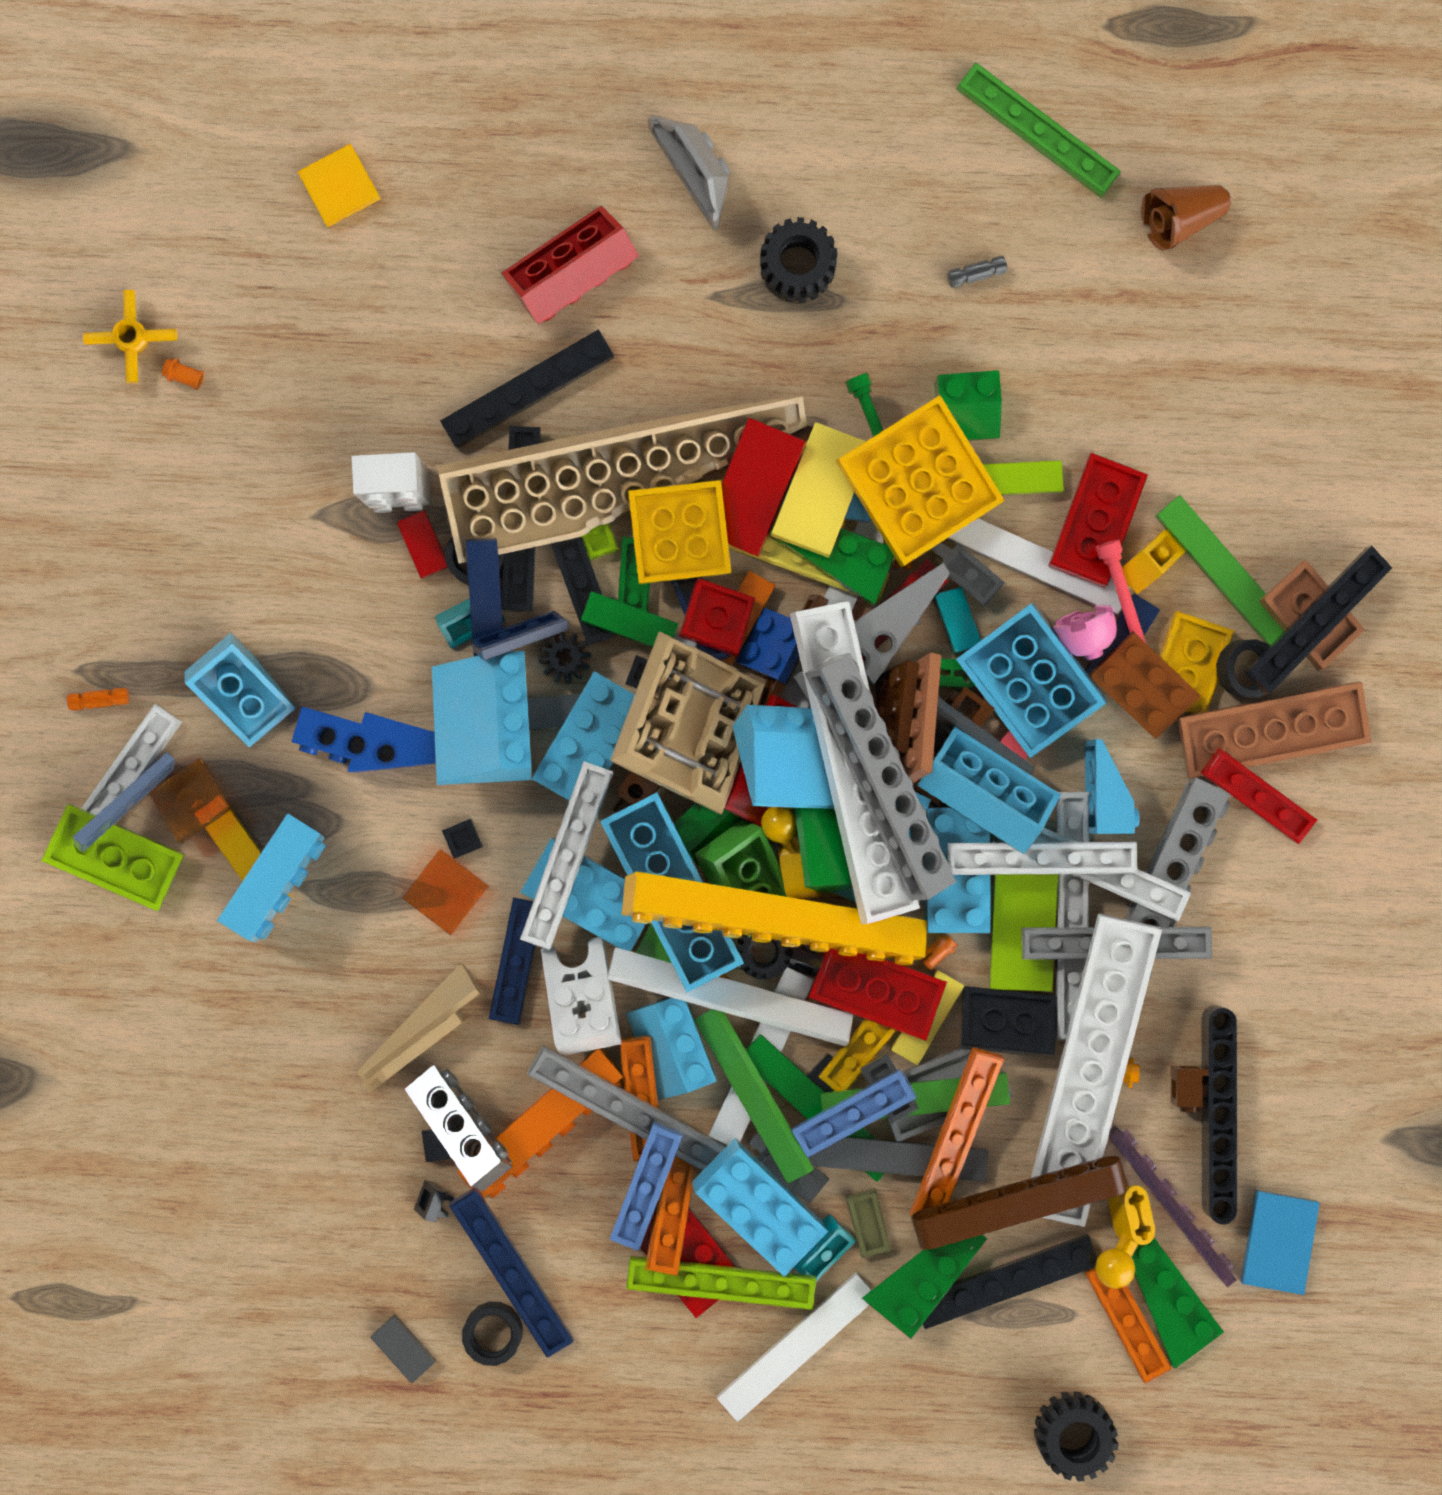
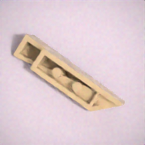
[357,964,483,1092]

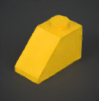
[1122,529,1186,594]

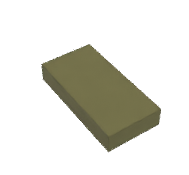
[845,1188,892,1258]

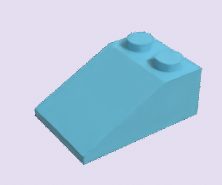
[184,633,296,747]
[1085,739,1140,834]

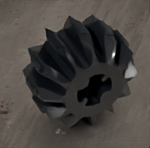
[539,632,592,684]

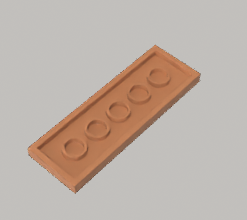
[1177,681,1372,779]

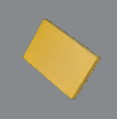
[1159,611,1234,714]

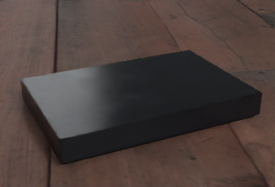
[960,986,1057,1058]

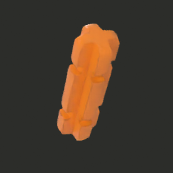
[67,688,130,711]

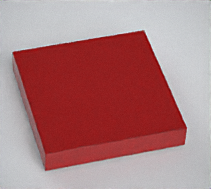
[678,578,756,657]

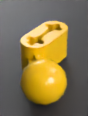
[761,807,823,900]
[1095,1184,1155,1289]

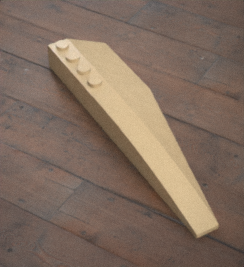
[436,395,807,564]

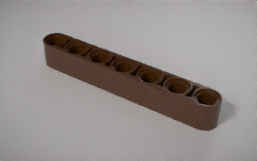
[911,1156,1128,1249]

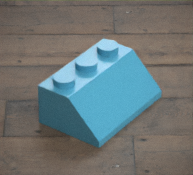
[626,997,717,1100]

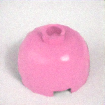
[1053,605,1117,660]

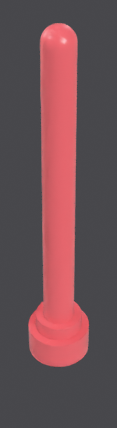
[1095,539,1146,643]

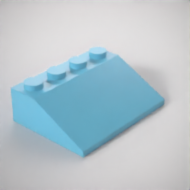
[956,602,1107,758]
[432,651,531,785]
[732,705,834,809]

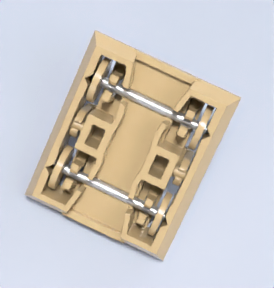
[610,632,767,814]

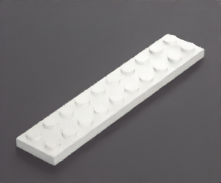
[790,601,920,924]
[1031,913,1162,1227]

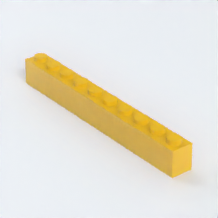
[621,871,927,965]

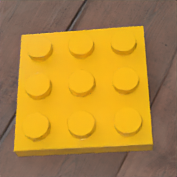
[628,480,732,584]

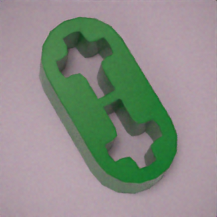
[939,658,975,688]

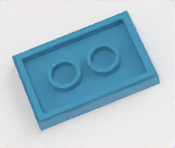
[1240,1190,1320,1295]

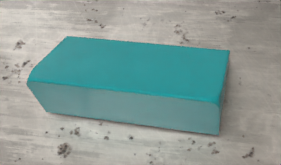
[933,587,981,655]
[435,598,506,649]
[793,1214,857,1282]

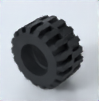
[760,217,838,303]
[1034,1391,1118,1482]

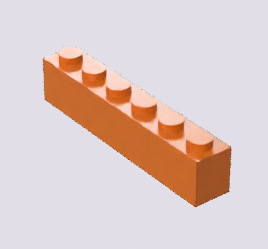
[457,1048,623,1199]

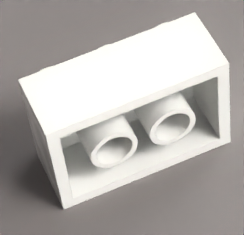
[352,452,431,513]

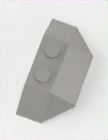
[648,116,730,230]

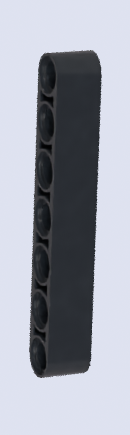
[1201,1005,1237,1225]

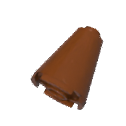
[1141,185,1231,251]

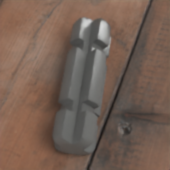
[947,256,1007,288]

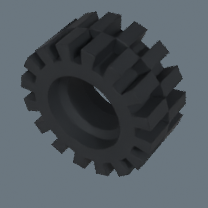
[736,935,792,980]

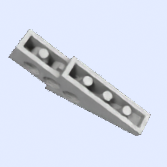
[793,563,950,703]

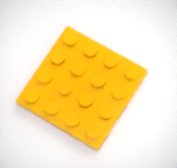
[836,395,1005,567]

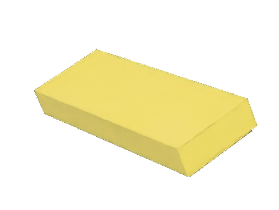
[890,970,964,1066]

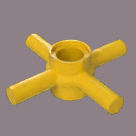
[83,290,178,384]

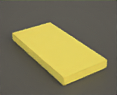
[771,422,866,558]

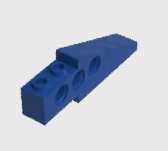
[291,707,436,773]

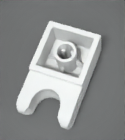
[541,937,622,1056]

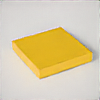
[297,143,381,227]

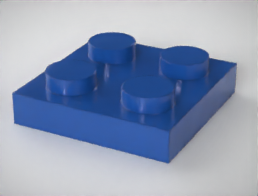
[736,608,799,684]

